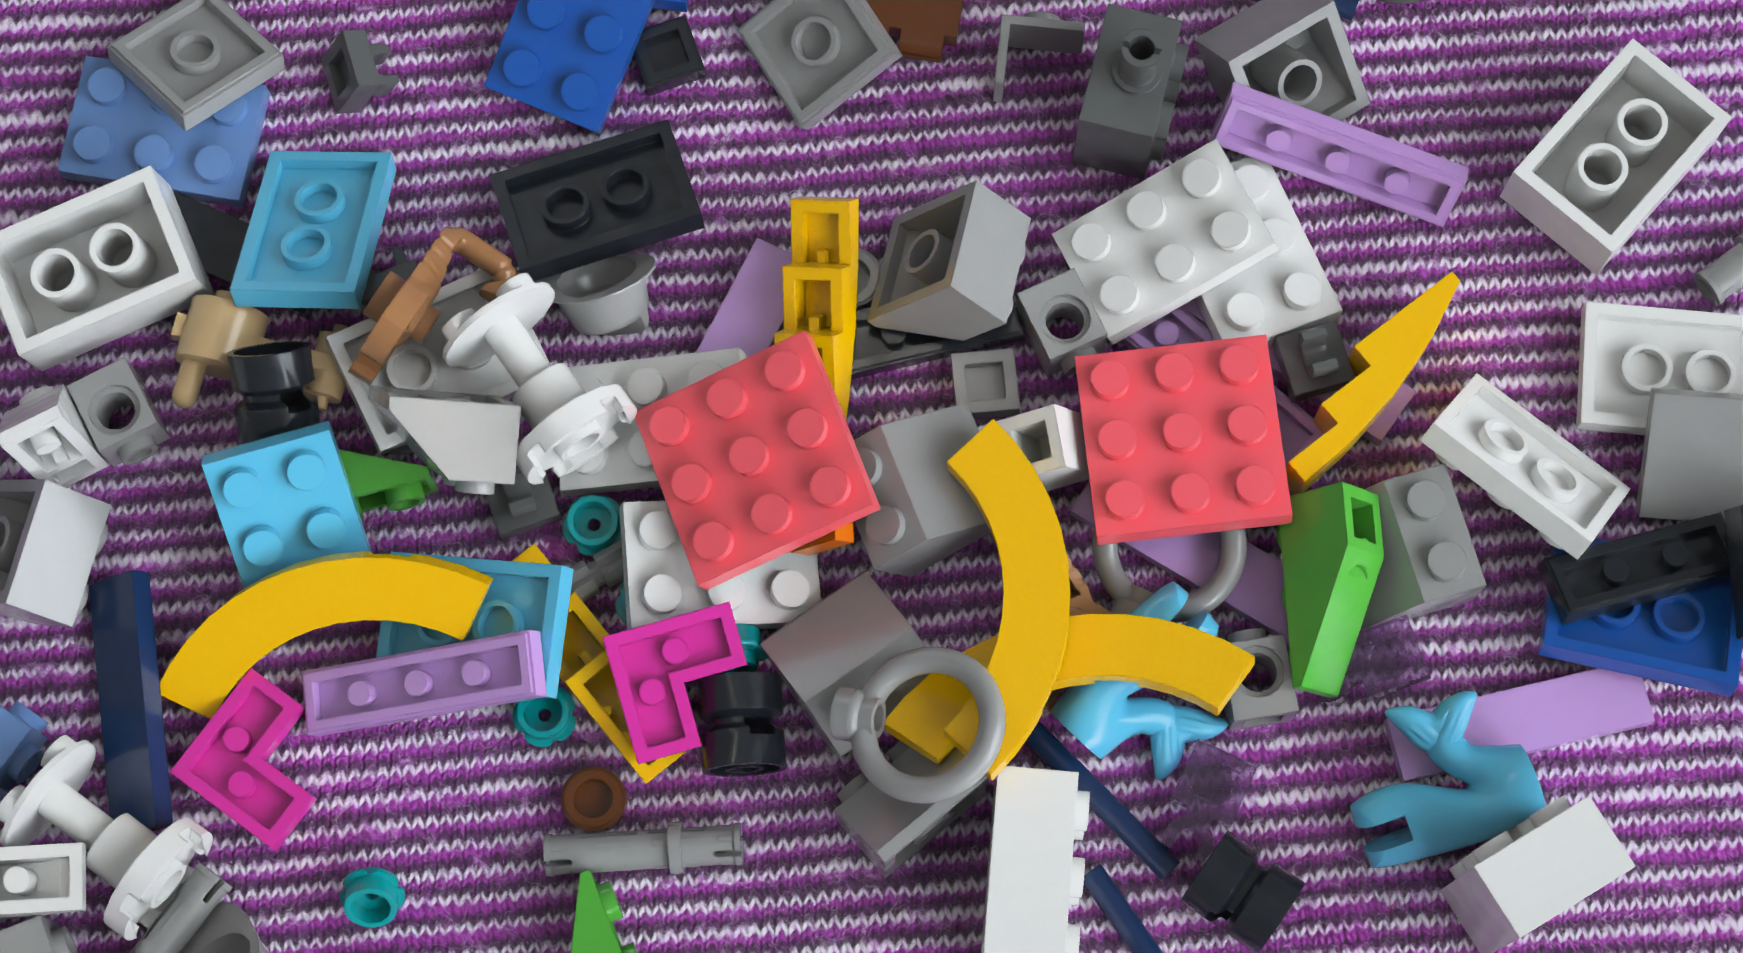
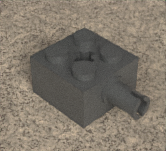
[1072,3,1189,180]

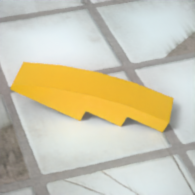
[774,196,859,419]
[1286,272,1460,495]
[512,543,688,784]

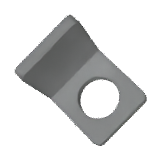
[993,11,1085,102]

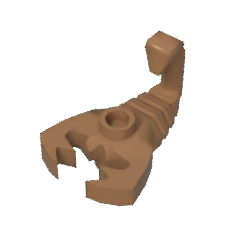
[348,227,517,386]

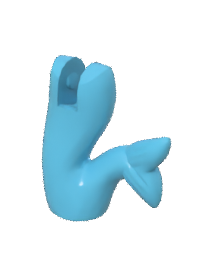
[1050,581,1229,780]
[1350,691,1546,868]

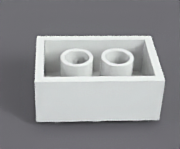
[1499,38,1732,276]
[0,166,215,371]
[981,766,1090,953]
[1440,795,1636,953]

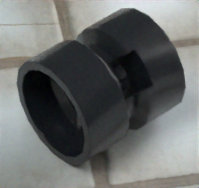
[227,341,320,444]
[698,672,787,777]
[1180,830,1305,953]

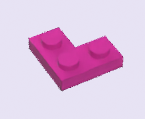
[602,601,747,764]
[170,668,317,852]

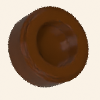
[561,766,628,833]

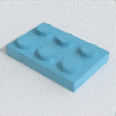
[230,151,396,309]
[201,421,373,588]
[376,552,574,699]

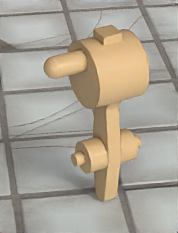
[171,290,348,411]

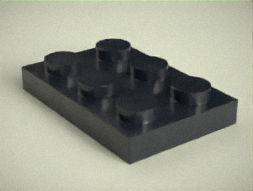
[490,119,705,281]

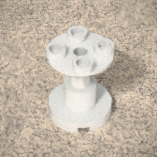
[442,273,637,485]
[0,735,213,941]

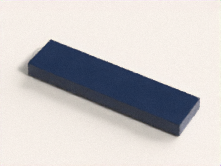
[89,570,173,832]

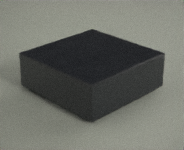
[633,15,706,96]

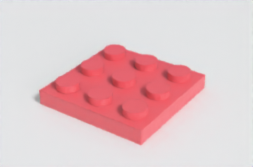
[635,330,881,590]
[1075,334,1293,545]

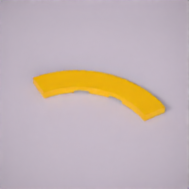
[944,419,1070,782]
[160,551,493,719]
[884,614,1255,766]

